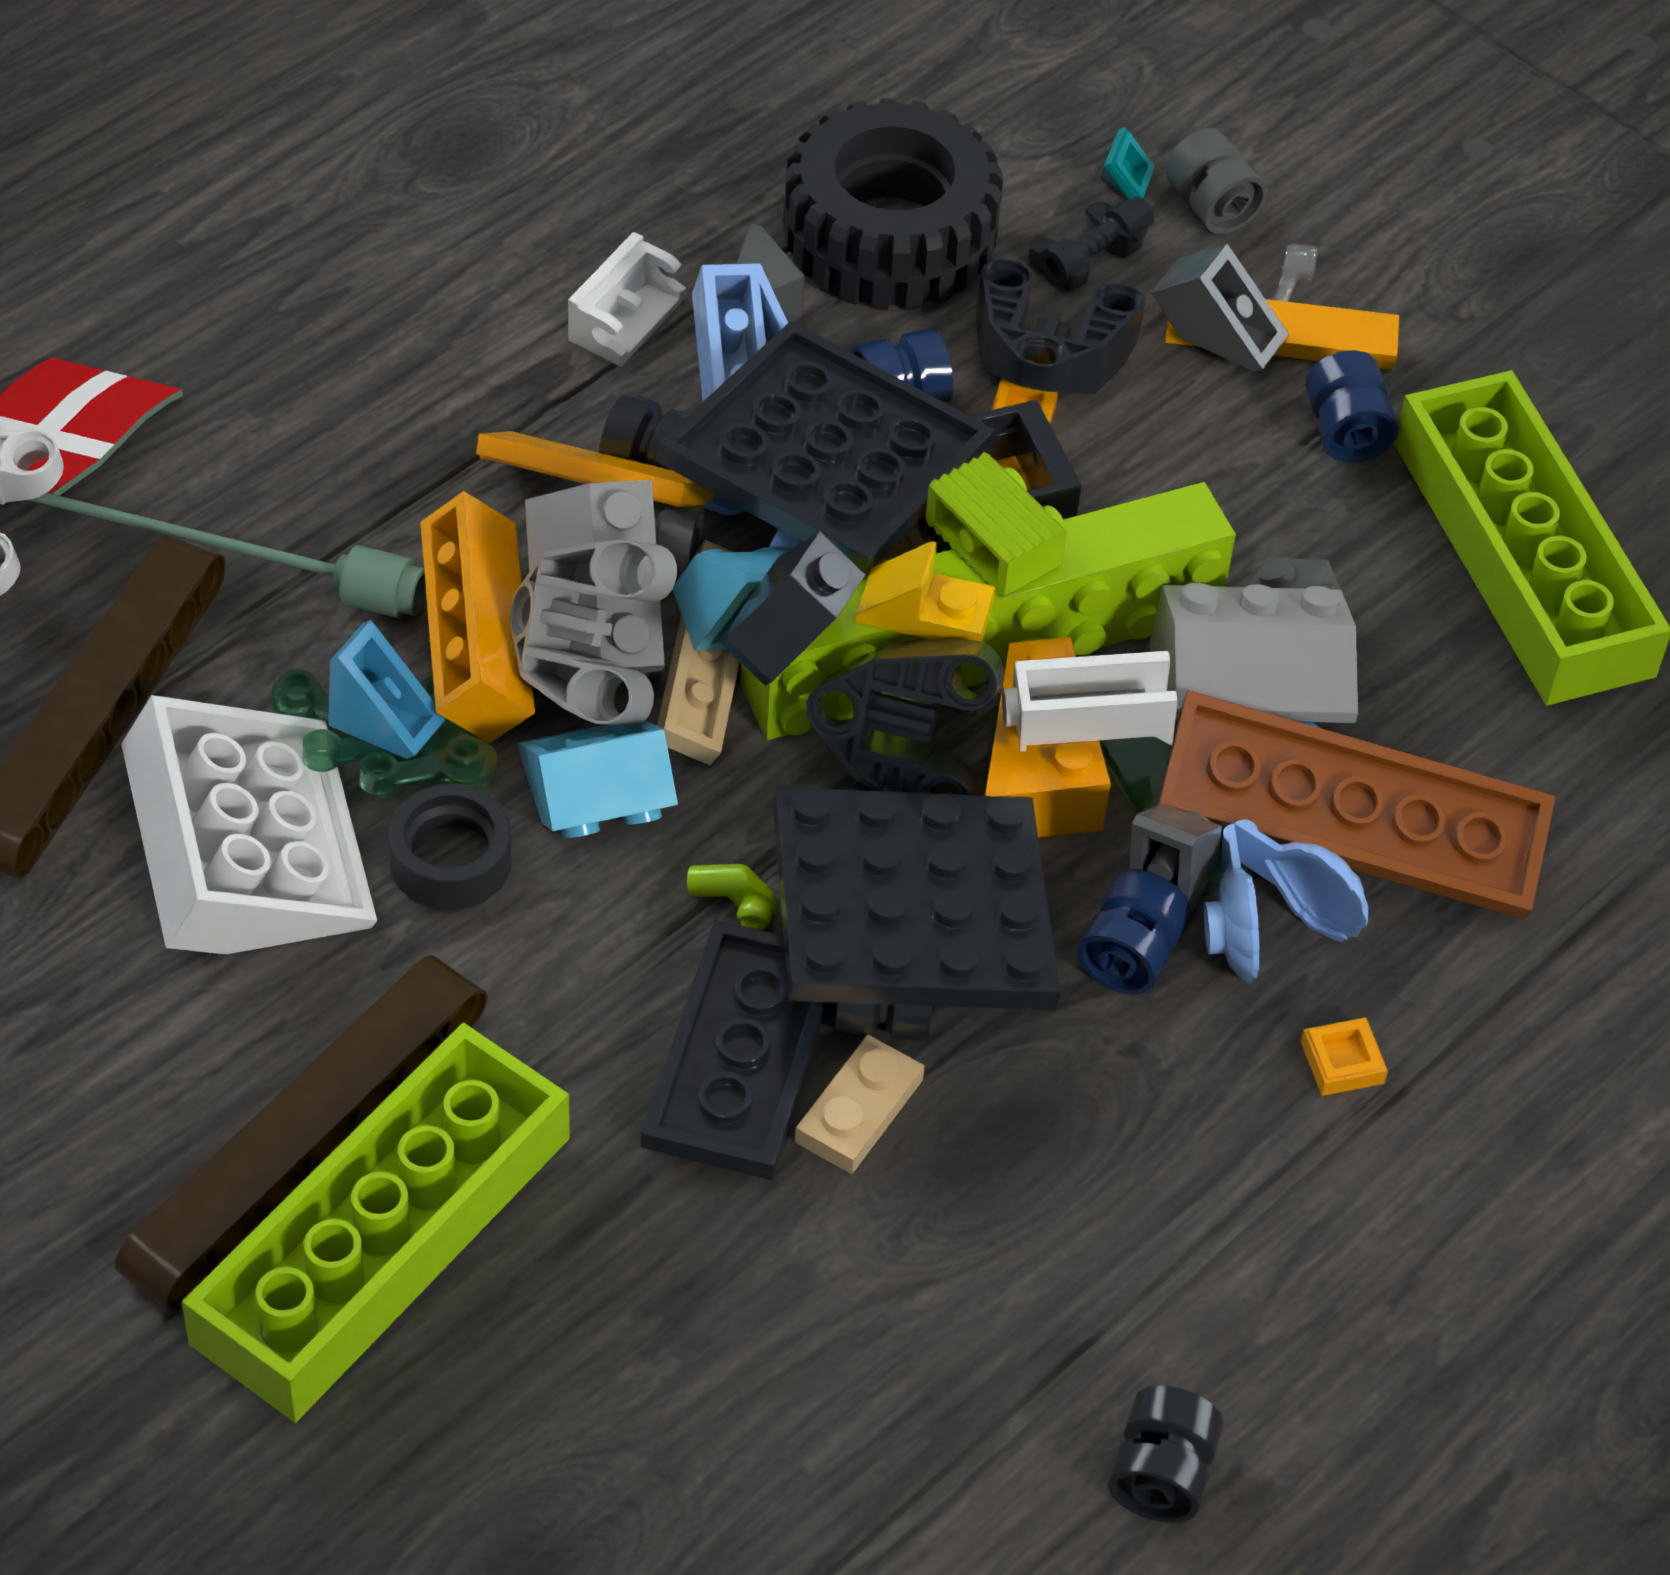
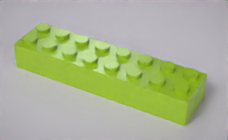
[740,482,1236,740]

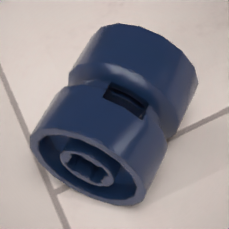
[850,328,953,403]
[1305,350,1399,463]
[1077,870,1192,995]

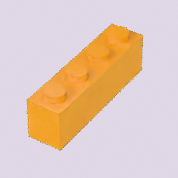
[420,491,535,743]

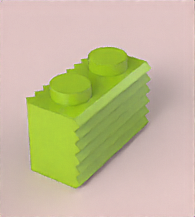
[926,452,1067,597]

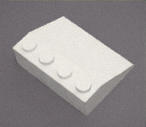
[121,695,377,954]

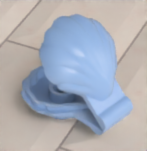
[1204,820,1368,985]

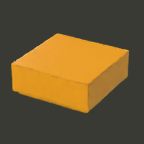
[1301,1017,1388,1096]

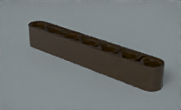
[0,535,226,879]
[115,955,488,1312]

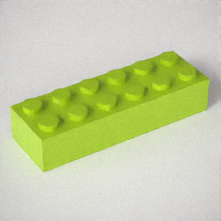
[1394,370,1670,706]
[182,1022,570,1423]

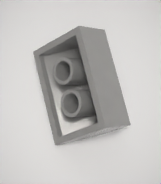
[525,480,665,679]
[1149,583,1358,723]

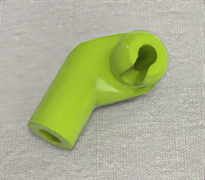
[687,864,778,930]

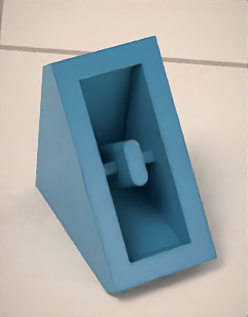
[329,620,446,759]

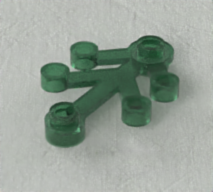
[271,669,497,795]

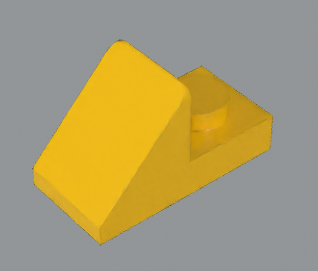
[856,542,995,642]

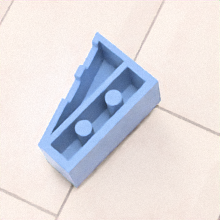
[692,264,788,401]

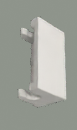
[568,232,686,367]

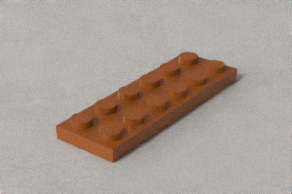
[1156,690,1556,920]

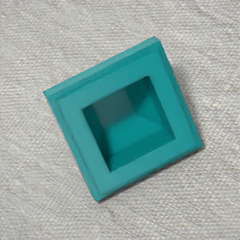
[1100,127,1155,199]

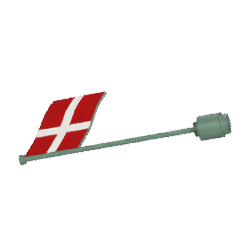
[0,358,426,618]

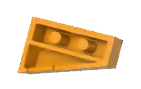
[985,637,1111,838]

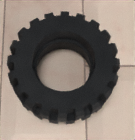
[783,98,1003,310]

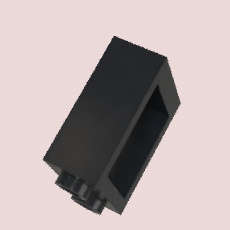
[917,400,1081,553]

